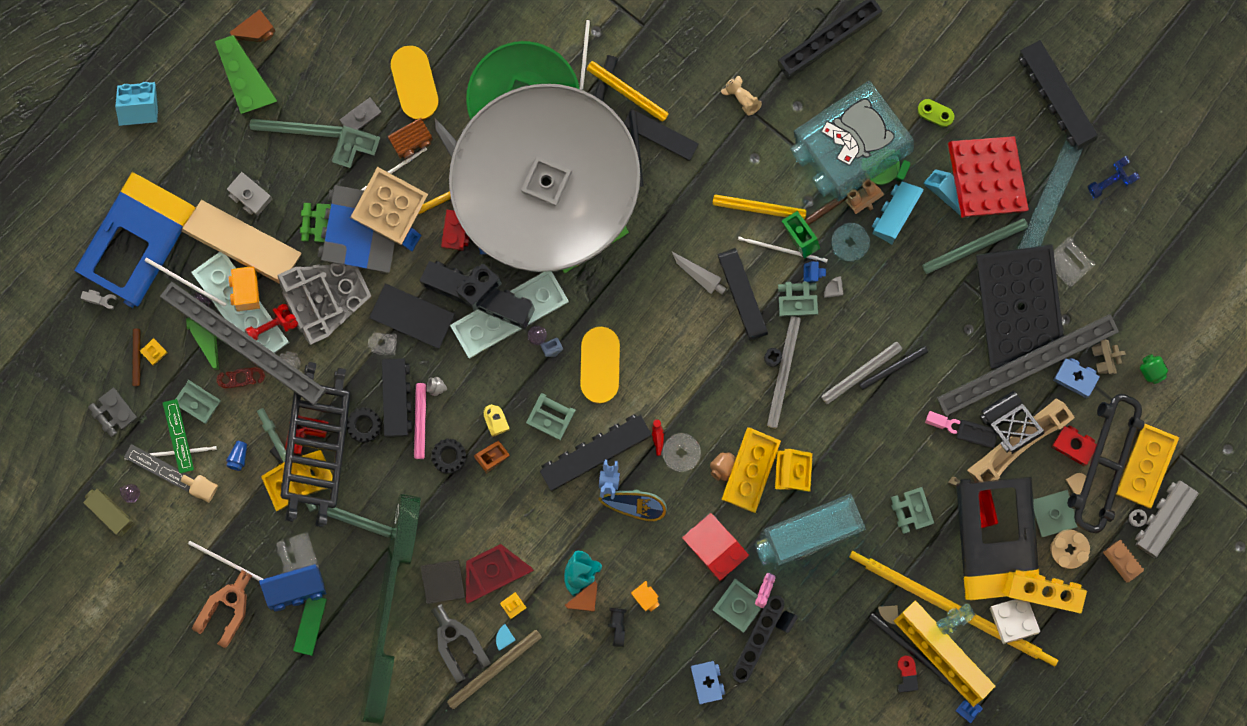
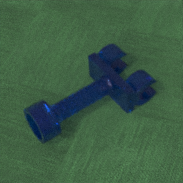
[1087,156,1141,199]

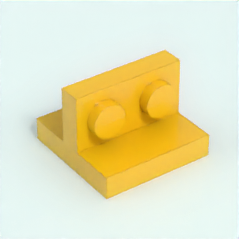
[775,449,812,492]

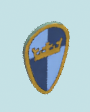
[599,489,667,521]

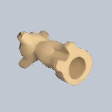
[721,76,762,116]

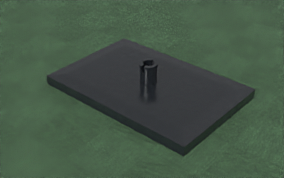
[976,244,1064,369]

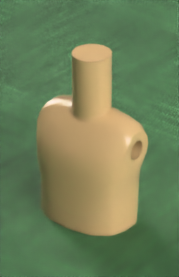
[181,475,218,503]

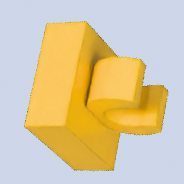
[140,338,168,366]
[500,592,526,619]

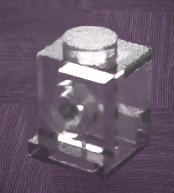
[368,332,397,356]

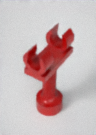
[244,304,298,341]

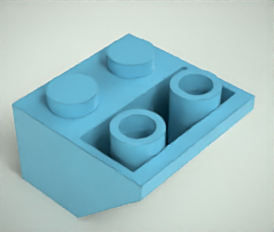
[115,82,158,126]

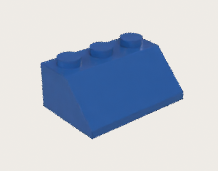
[259,564,326,611]

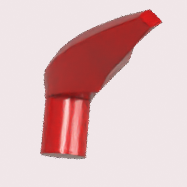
[652,419,664,456]

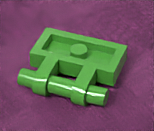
[300,203,330,243]

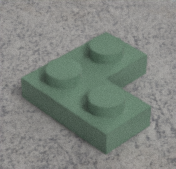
[332,125,380,168]

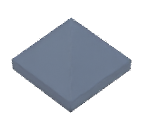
[540,338,563,357]

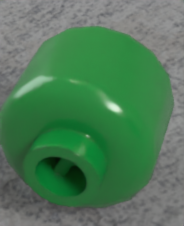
[1140,354,1168,384]

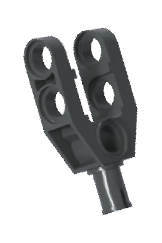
[431,604,491,683]

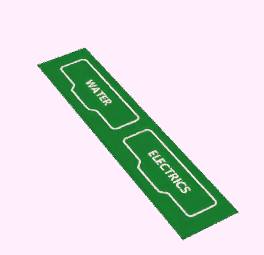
[162,399,194,474]

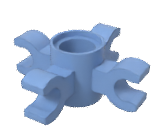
[599,460,620,499]

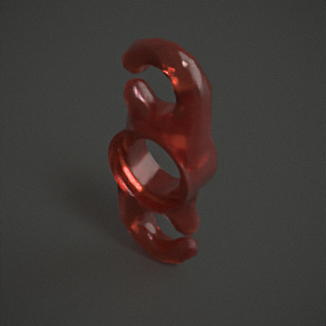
[217,367,265,388]

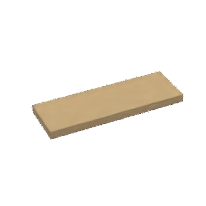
[182,200,302,284]

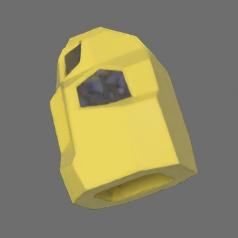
[484,405,510,437]

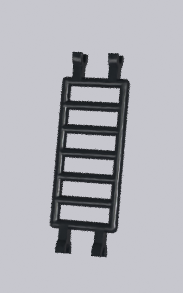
[280,362,350,527]

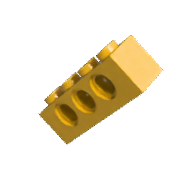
[1003,570,1087,613]

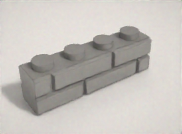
[1135,480,1199,558]

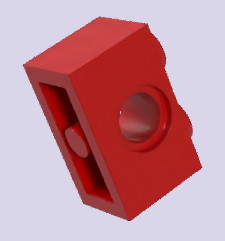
[1051,425,1097,466]

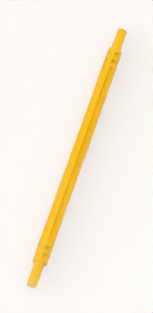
[849,551,1058,667]

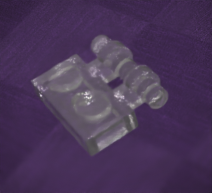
[276,532,320,573]

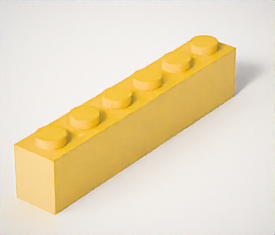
[894,600,995,707]

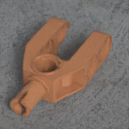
[192,570,252,649]

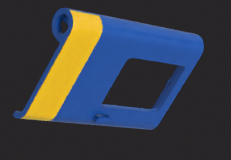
[74,172,196,308]

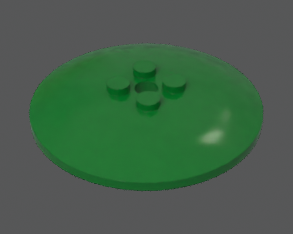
[466,41,580,120]

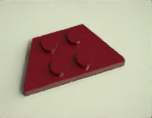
[466,544,534,604]

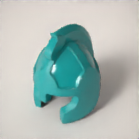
[564,551,602,596]

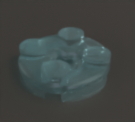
[831,223,870,262]
[936,603,975,635]

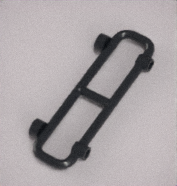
[1067,394,1145,533]

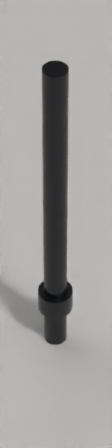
[868,613,959,693]

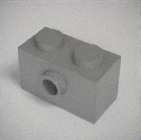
[227,172,272,216]

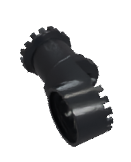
[607,608,627,647]

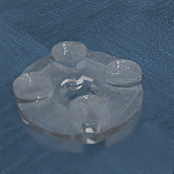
[662,433,701,472]

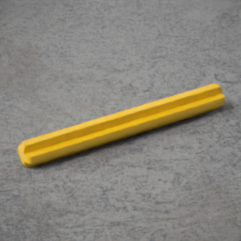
[587,61,668,122]
[713,195,807,219]

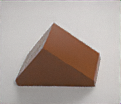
[474,440,510,474]
[565,581,598,612]

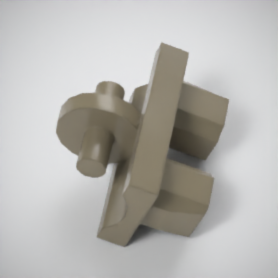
[1092,339,1126,375]

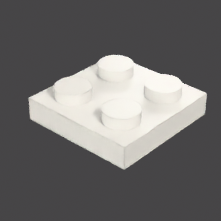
[990,599,1040,644]

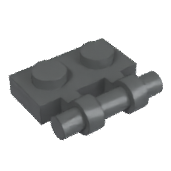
[88,387,138,438]

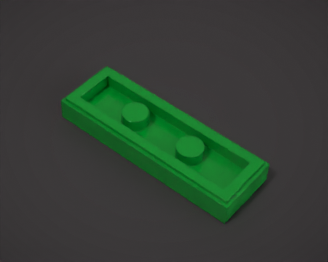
[293,598,327,656]

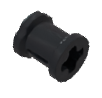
[764,348,782,367]

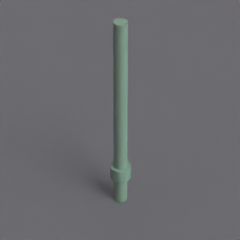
[257,408,317,512]

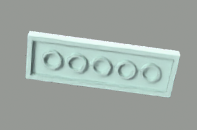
[192,252,289,353]
[450,271,569,359]

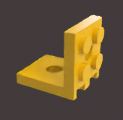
[261,450,332,511]

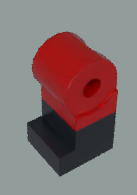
[897,655,919,693]

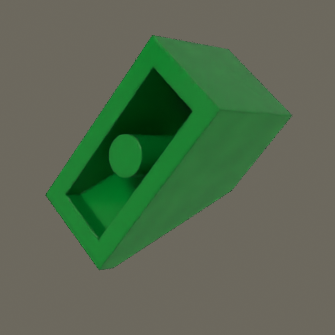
[781,211,820,258]

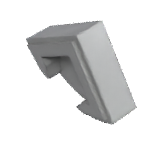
[824,276,843,298]

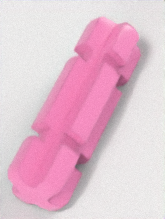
[755,573,776,608]

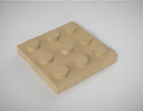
[350,167,428,245]

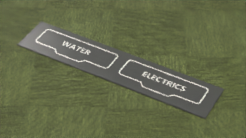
[124,444,195,492]

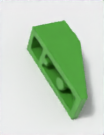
[186,318,219,370]

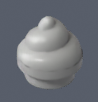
[426,377,447,396]

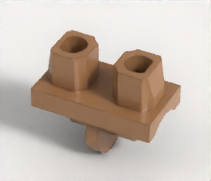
[845,179,884,214]

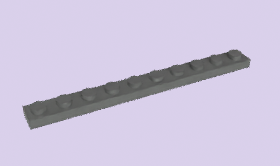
[160,281,326,406]
[937,314,1119,416]

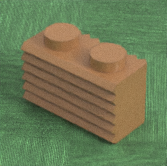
[1103,540,1144,583]

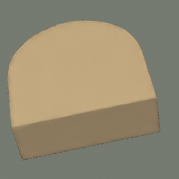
[1066,473,1086,494]

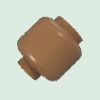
[710,452,736,481]

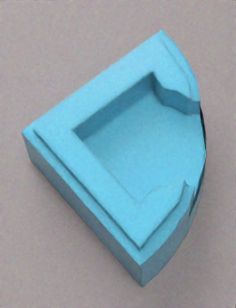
[496,624,515,651]

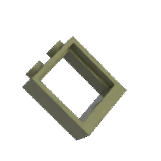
[83,489,136,537]

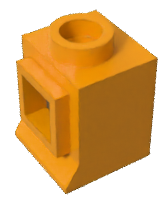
[631,581,660,612]

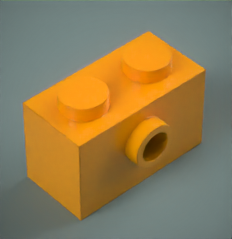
[228,266,260,311]

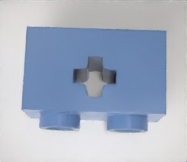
[1053,358,1100,399]
[691,661,725,704]

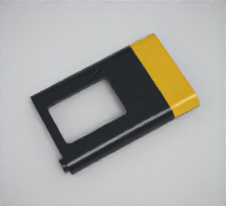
[956,477,1039,600]

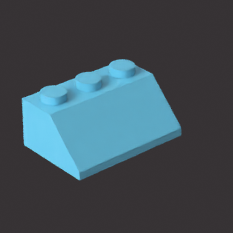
[872,182,924,244]

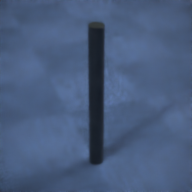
[629,111,644,187]
[859,346,928,390]

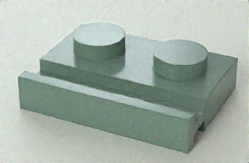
[176,380,221,424]

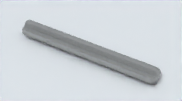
[821,342,902,404]

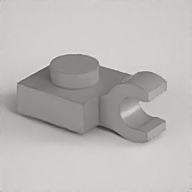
[81,290,117,310]

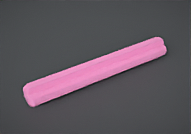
[414,383,426,459]

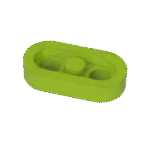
[917,99,954,127]

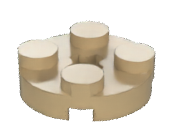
[1050,529,1090,569]

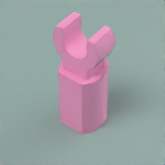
[925,411,960,434]

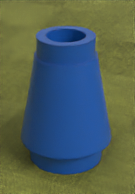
[226,441,247,471]

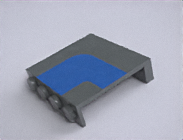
[317,185,395,275]

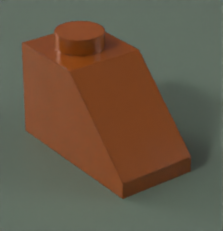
[230,9,275,43]

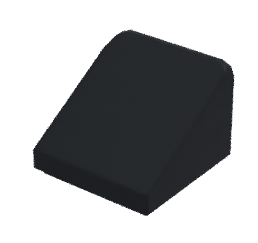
[776,611,798,634]

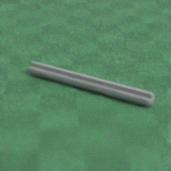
[767,316,801,428]

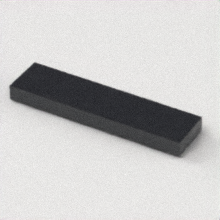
[624,109,699,161]

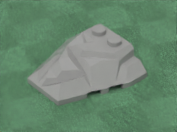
[277,263,371,345]

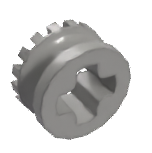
[1128,509,1147,527]

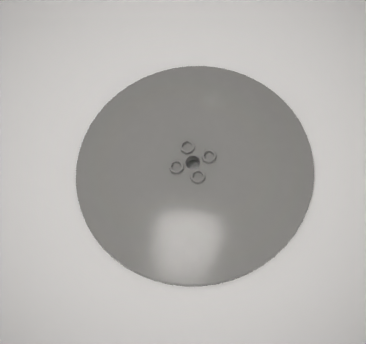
[449,84,640,272]

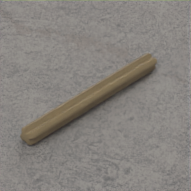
[447,630,542,709]

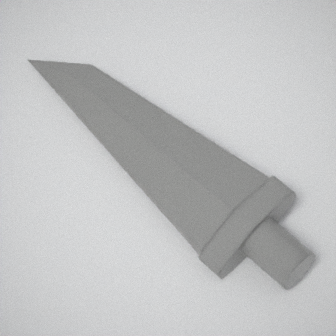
[672,252,726,295]

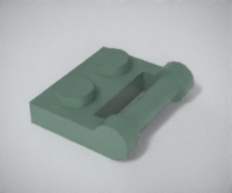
[526,393,576,441]

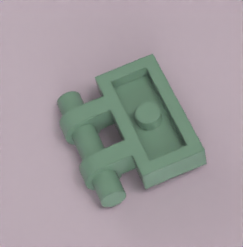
[778,281,818,317]
[891,487,934,534]

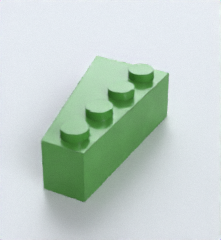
[215,35,277,114]

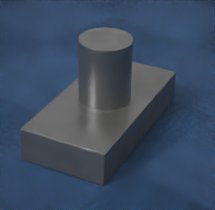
[340,98,382,130]

